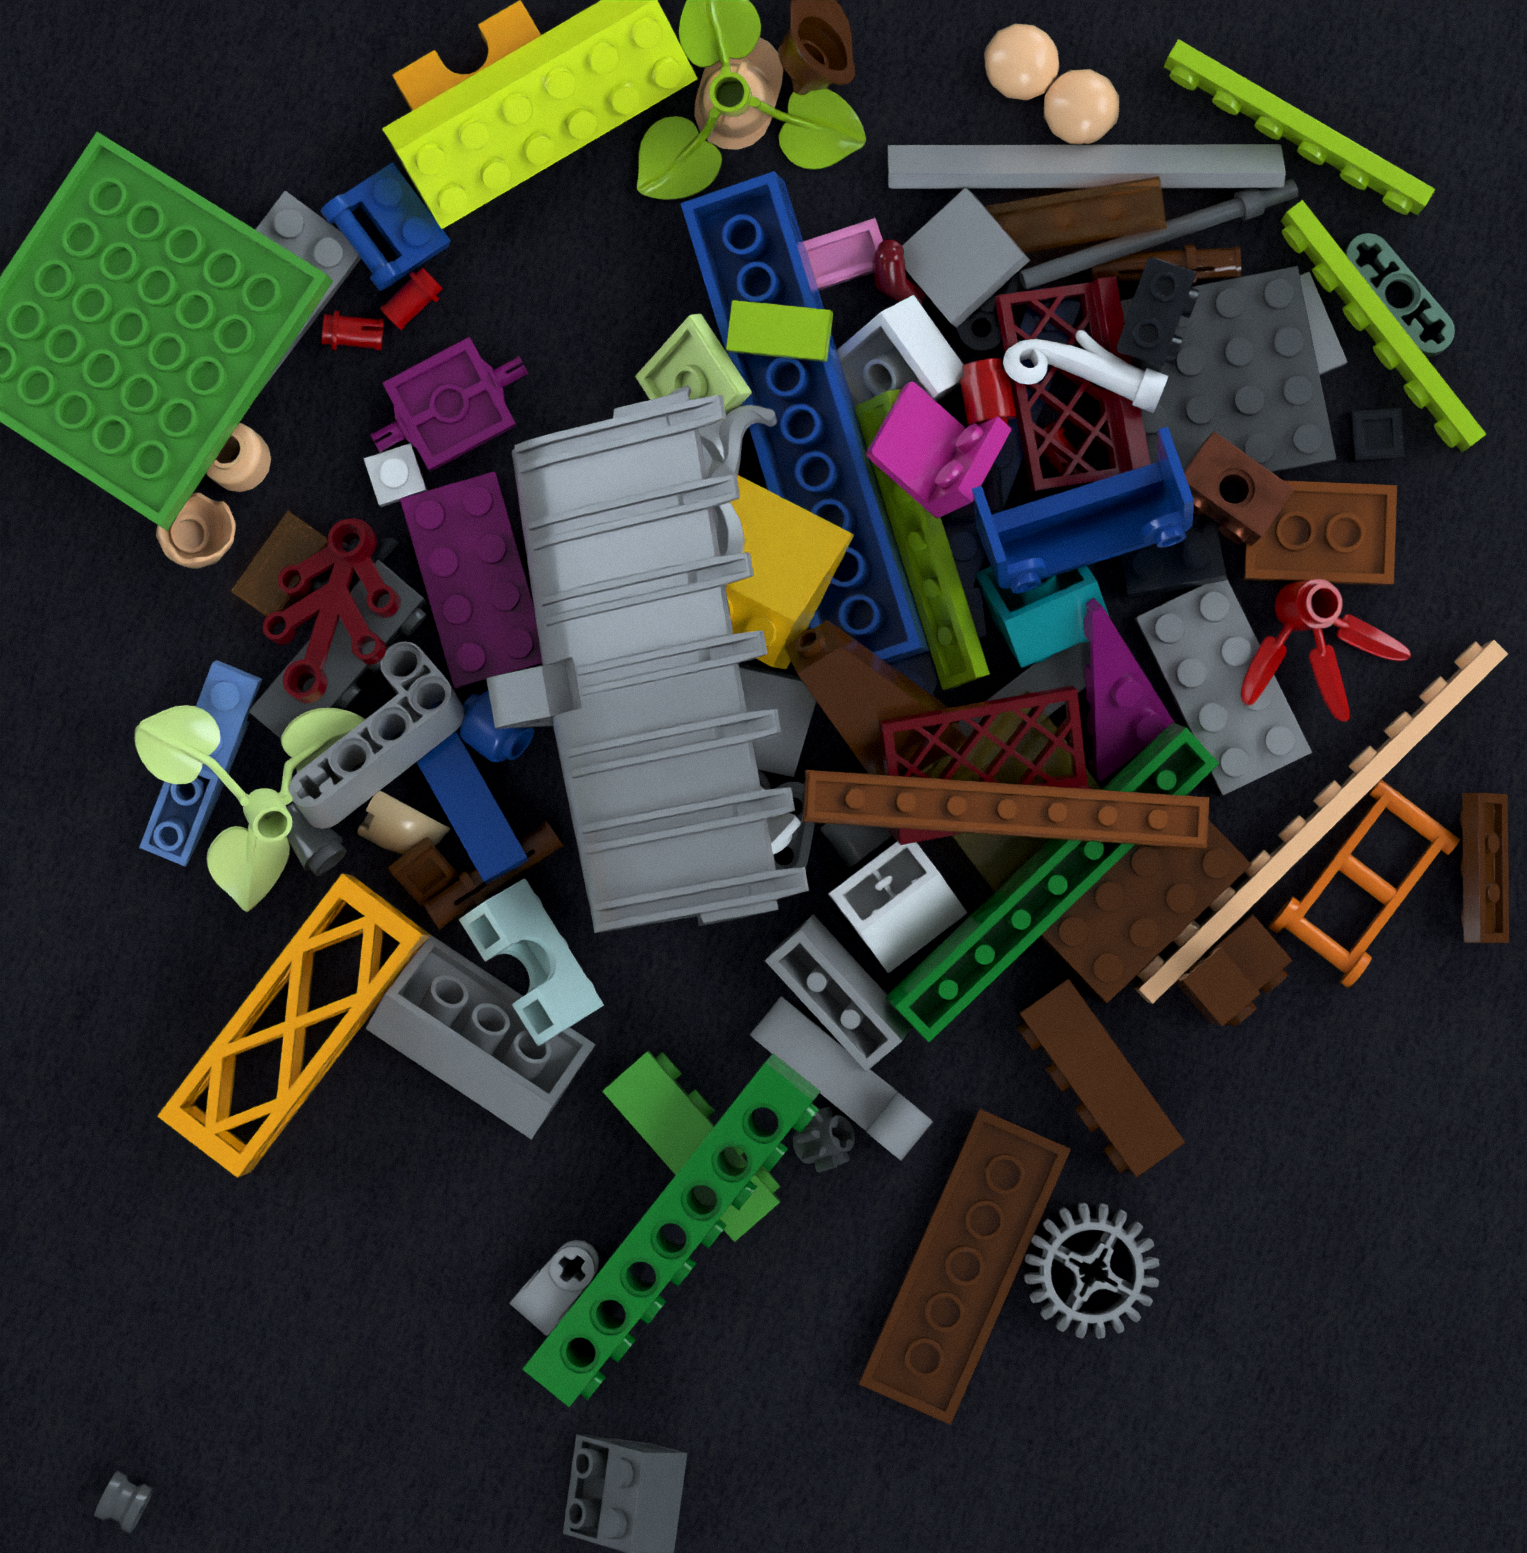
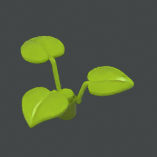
[637,0,866,200]

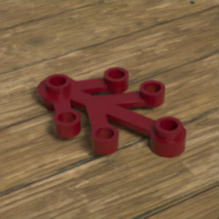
[263,518,401,704]

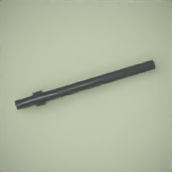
[1019,179,1298,290]

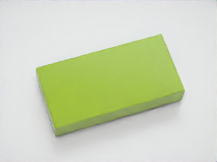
[726,300,833,362]

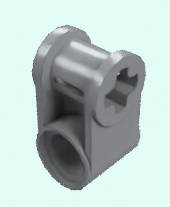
[509,1240,600,1336]

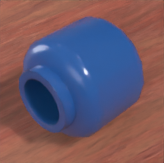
[460,691,534,763]

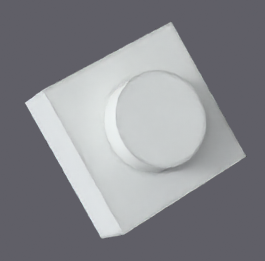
[364,443,427,507]

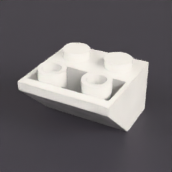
[828,841,967,973]

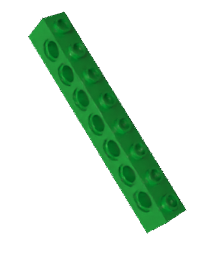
[522,1053,821,1407]

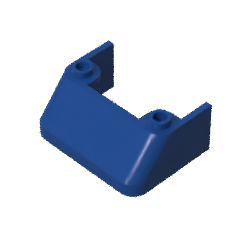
[972,426,1194,594]

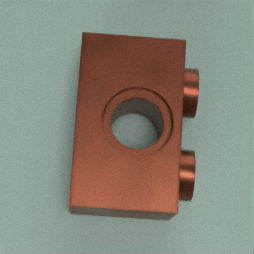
[1183,431,1295,546]

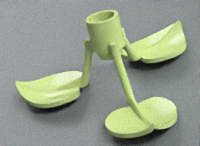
[134,705,365,912]

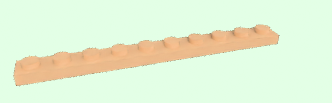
[1134,640,1508,1004]

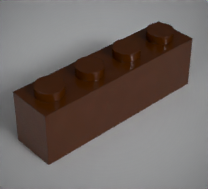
[1016,978,1185,1178]

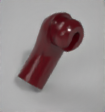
[872,239,926,304]

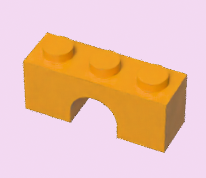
[392,0,541,111]

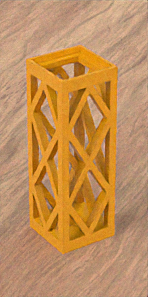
[157,873,431,1178]

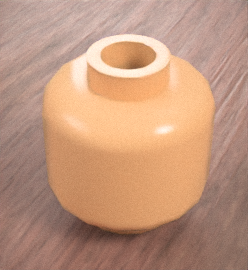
[206,423,271,492]

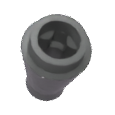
[287,803,347,876]

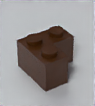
[1175,915,1293,1027]

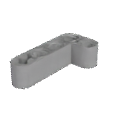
[289,641,465,829]
[750,996,933,1161]

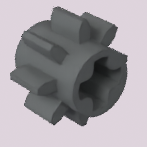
[793,1107,855,1173]

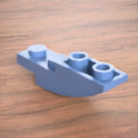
[139,660,262,866]

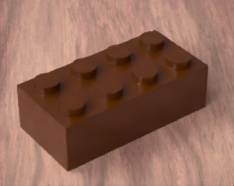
[1040,819,1252,1003]

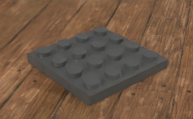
[1121,266,1336,484]

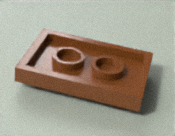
[1243,481,1397,586]

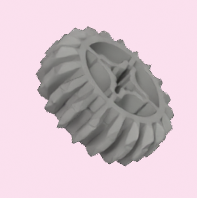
[1024,1203,1159,1339]

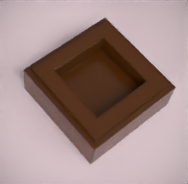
[388,837,459,906]

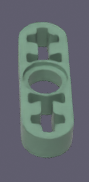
[1344,233,1455,357]

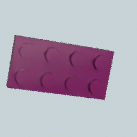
[400,471,542,689]

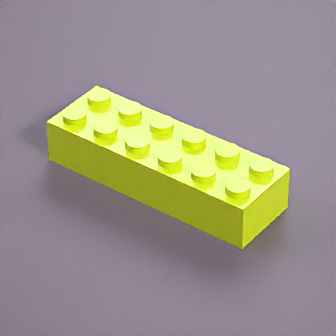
[382,0,698,229]

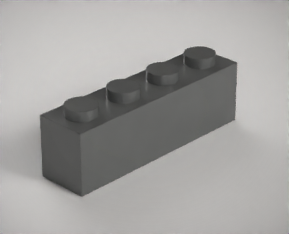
[249,560,428,739]

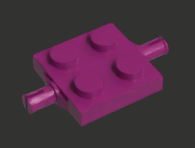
[370,337,529,472]

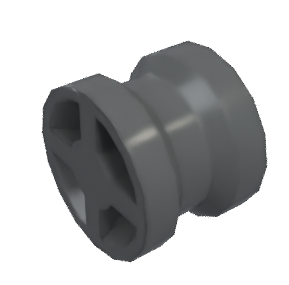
[94,1471,153,1534]

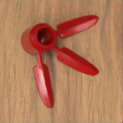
[1240,579,1411,722]

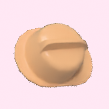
[694,38,783,150]

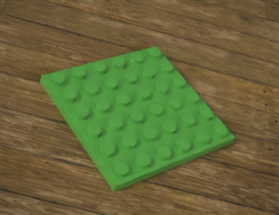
[0,132,334,531]

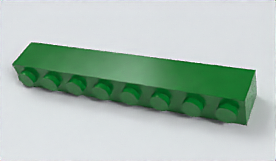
[885,723,1220,1042]

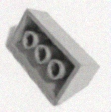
[366,935,596,1140]

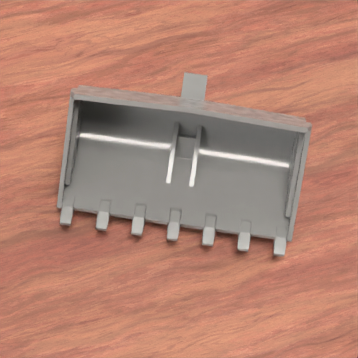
[486,391,809,933]

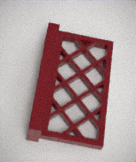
[995,276,1151,493]
[879,685,1093,845]

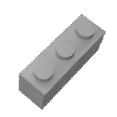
[765,914,912,1072]

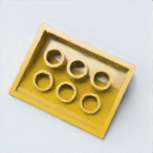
[726,475,854,669]

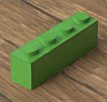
[602,1050,781,1242]

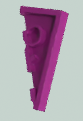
[1084,598,1175,782]

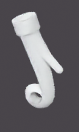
[1003,330,1168,413]

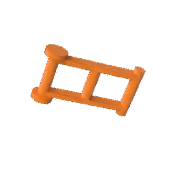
[1268,779,1460,988]

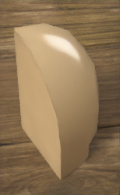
[358,791,451,854]

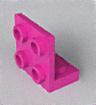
[866,381,1012,519]

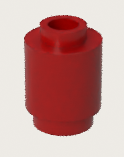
[959,358,1017,426]

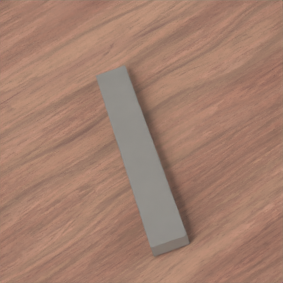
[887,144,1286,189]

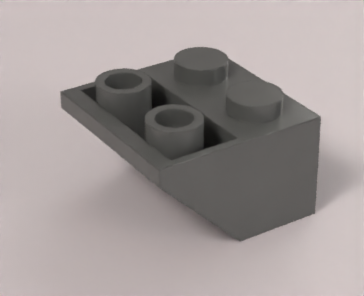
[563,1434,687,1553]

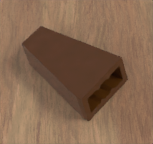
[785,620,967,777]

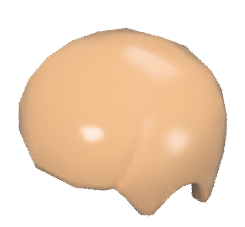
[984,24,1059,100]
[1043,69,1119,145]
[156,493,236,569]

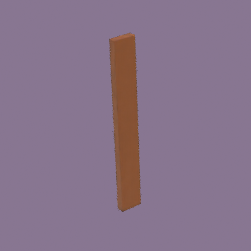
[802,770,1209,849]

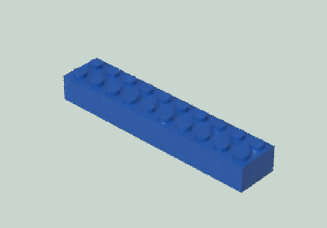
[680,171,930,664]

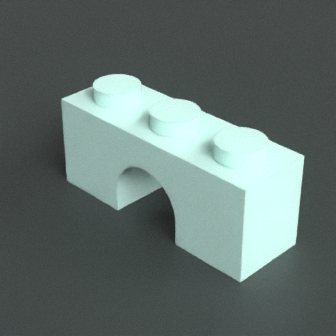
[459,879,604,1046]

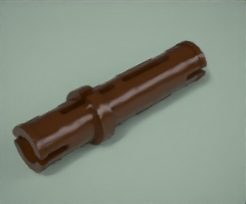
[1091,244,1241,284]
[422,821,564,929]

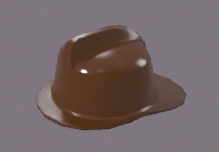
[778,0,855,96]

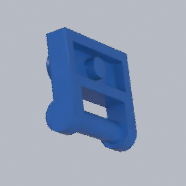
[321,162,451,291]

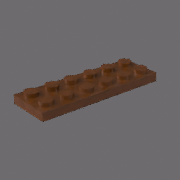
[859,1108,1071,1425]

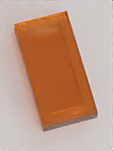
[231,511,328,616]

